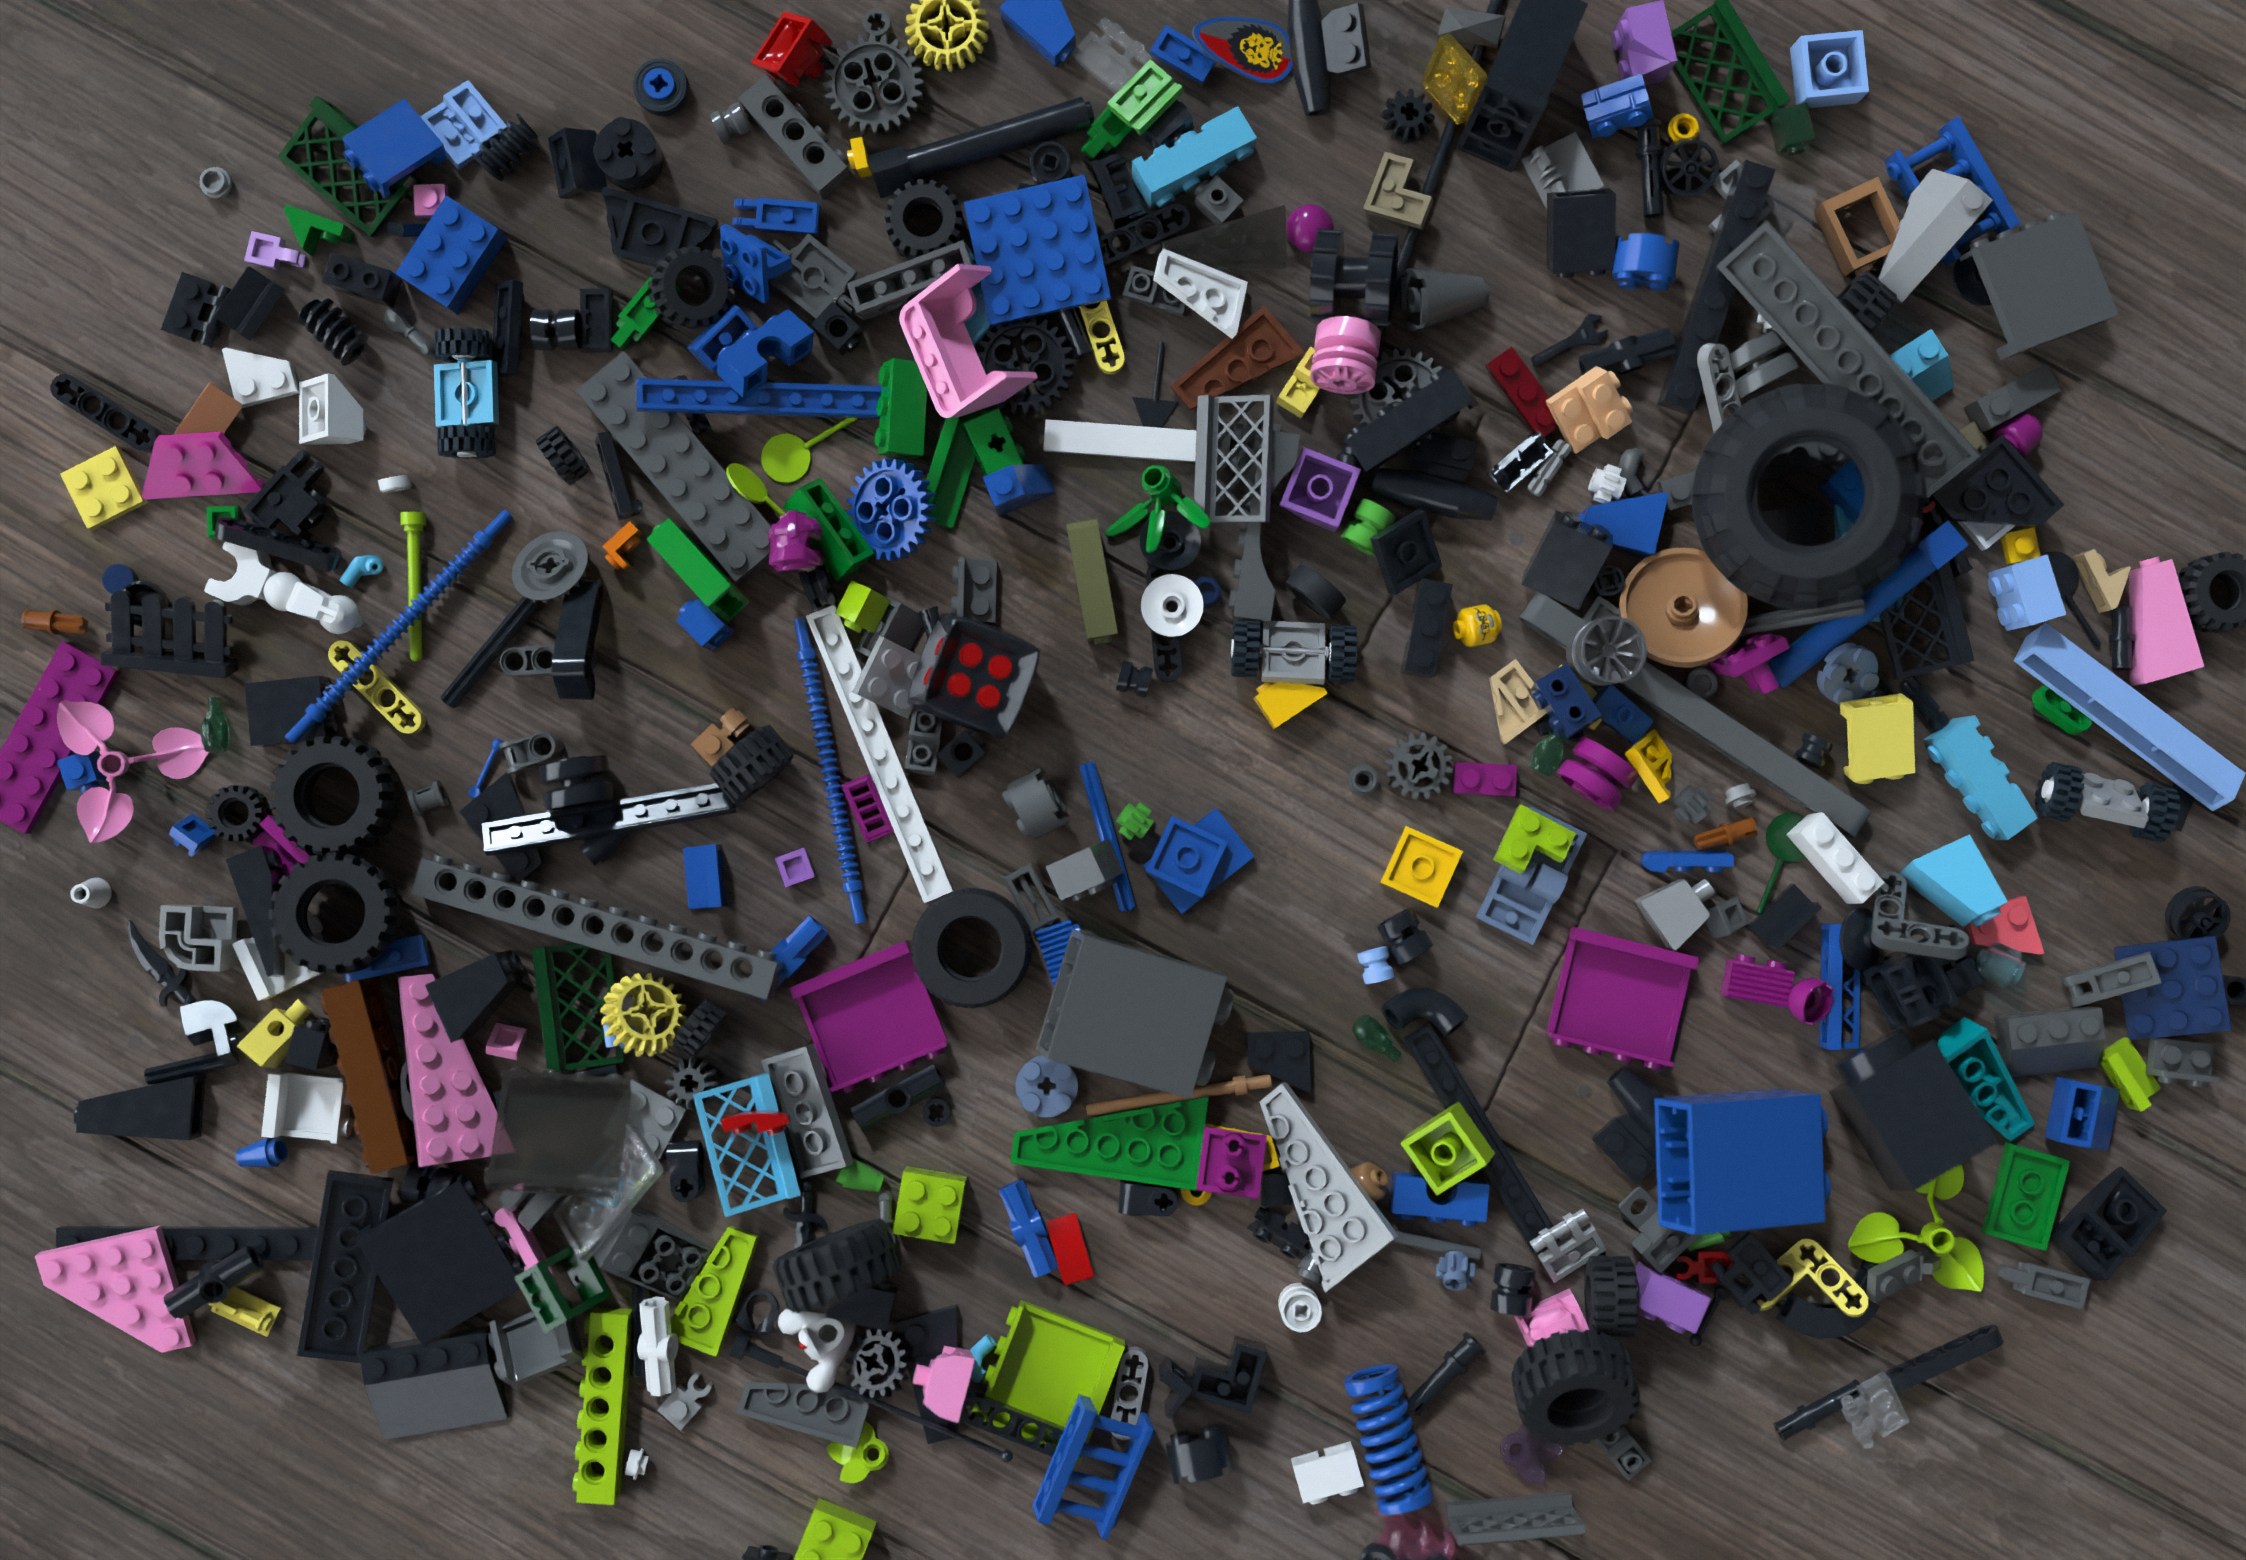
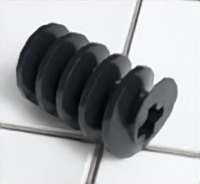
[471,113,541,182]
[297,298,369,366]

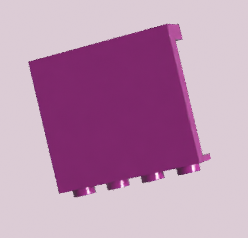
[1546,927,1699,1071]
[789,940,949,1095]

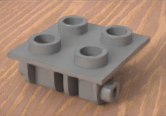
[1521,132,1604,209]

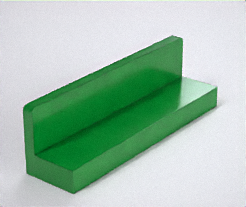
[925,409,988,529]

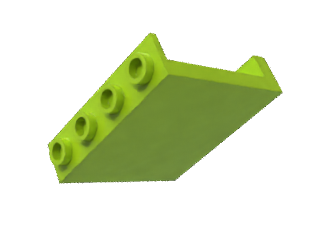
[972,1300,1125,1465]

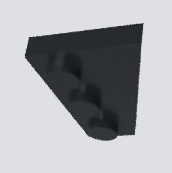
[459,772,545,883]

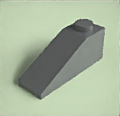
[1964,363,2061,432]

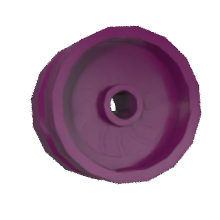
[1556,737,1639,812]

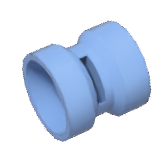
[1357,946,1395,984]

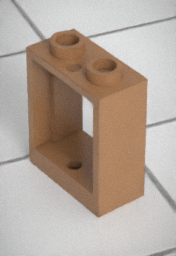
[1813,177,1900,277]

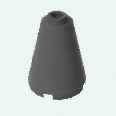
[1399,268,1490,331]

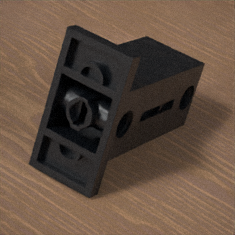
[1456,0,1588,173]

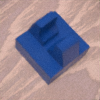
[169,814,216,857]

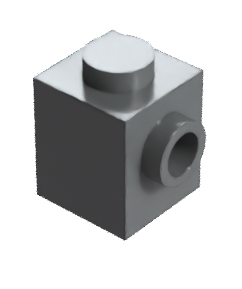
[1194,175,1244,231]

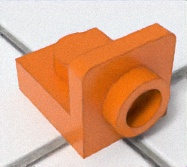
[602,521,644,572]

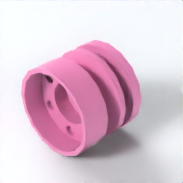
[1310,316,1381,394]

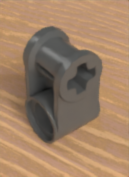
[499,732,564,775]

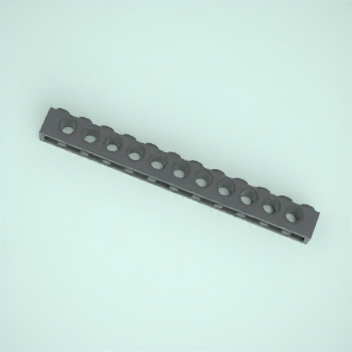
[411,854,784,1000]

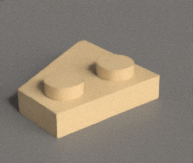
[1489,659,1547,745]

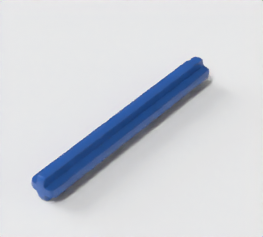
[1080,762,1136,912]

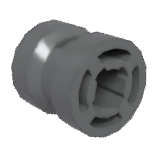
[710,102,750,143]

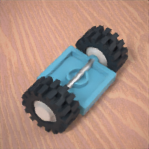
[434,327,499,459]

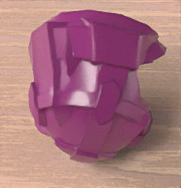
[768,510,825,571]

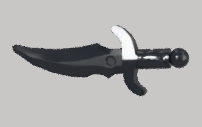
[127,920,198,1007]
[783,1180,828,1249]

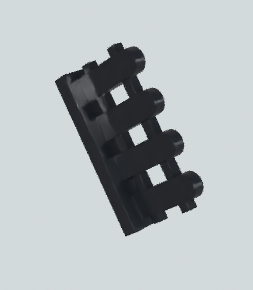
[101,589,238,678]

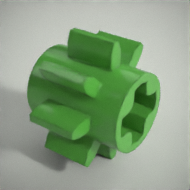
[1116,801,1154,841]

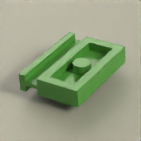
[1107,59,1184,136]

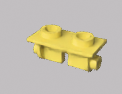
[209,1286,281,1337]

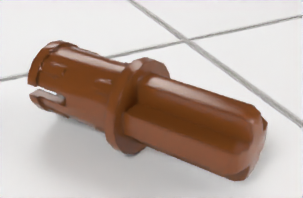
[21,610,89,635]
[1694,817,1758,851]

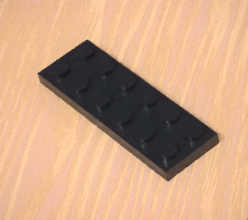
[297,1170,394,1363]

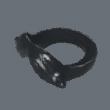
[732,1289,780,1336]

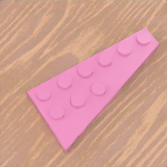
[398,974,516,1167]

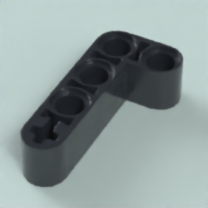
[551,579,603,700]

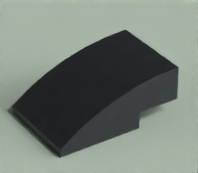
[2050,1167,2167,1281]

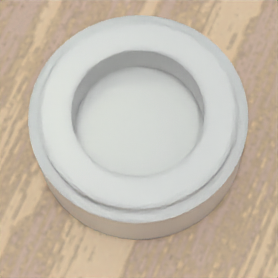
[378,475,412,493]

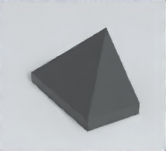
[1438,7,1506,48]

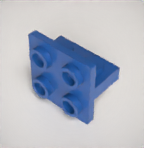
[720,224,792,303]

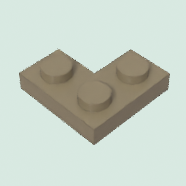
[1363,152,1433,229]

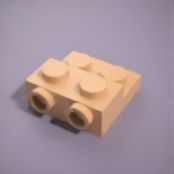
[1545,366,1633,454]

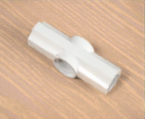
[637,1297,678,1396]

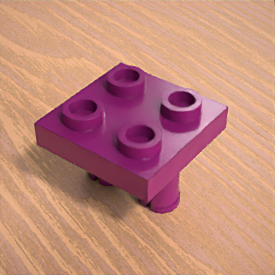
[1709,632,1790,694]
[1196,1127,1267,1199]

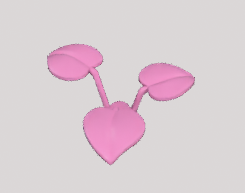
[57,701,212,843]

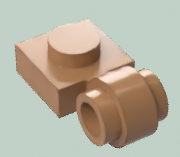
[690,708,750,767]

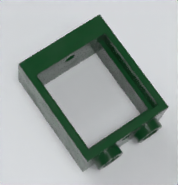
[514,1240,611,1333]

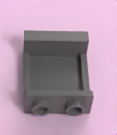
[488,1297,584,1387]

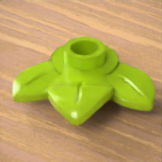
[827,1422,889,1483]

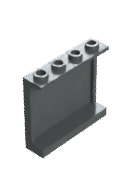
[1959,211,2119,361]

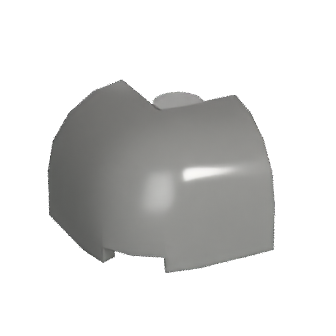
[159,905,241,972]

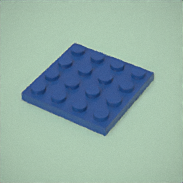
[963,174,1112,327]

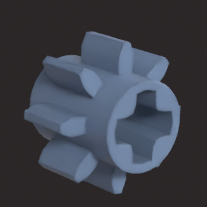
[1436,1251,1476,1291]

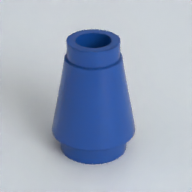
[236,1137,288,1167]

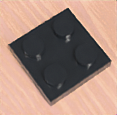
[1370,509,1442,595]

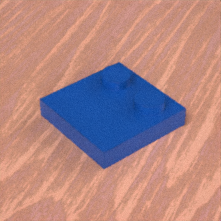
[1145,816,1228,899]

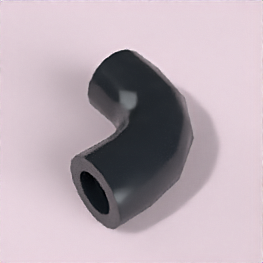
[1381,988,1469,1037]

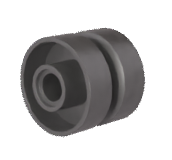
[1566,616,1647,686]

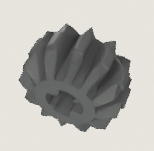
[664,1056,719,1110]

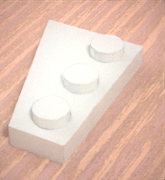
[1153,248,1248,339]

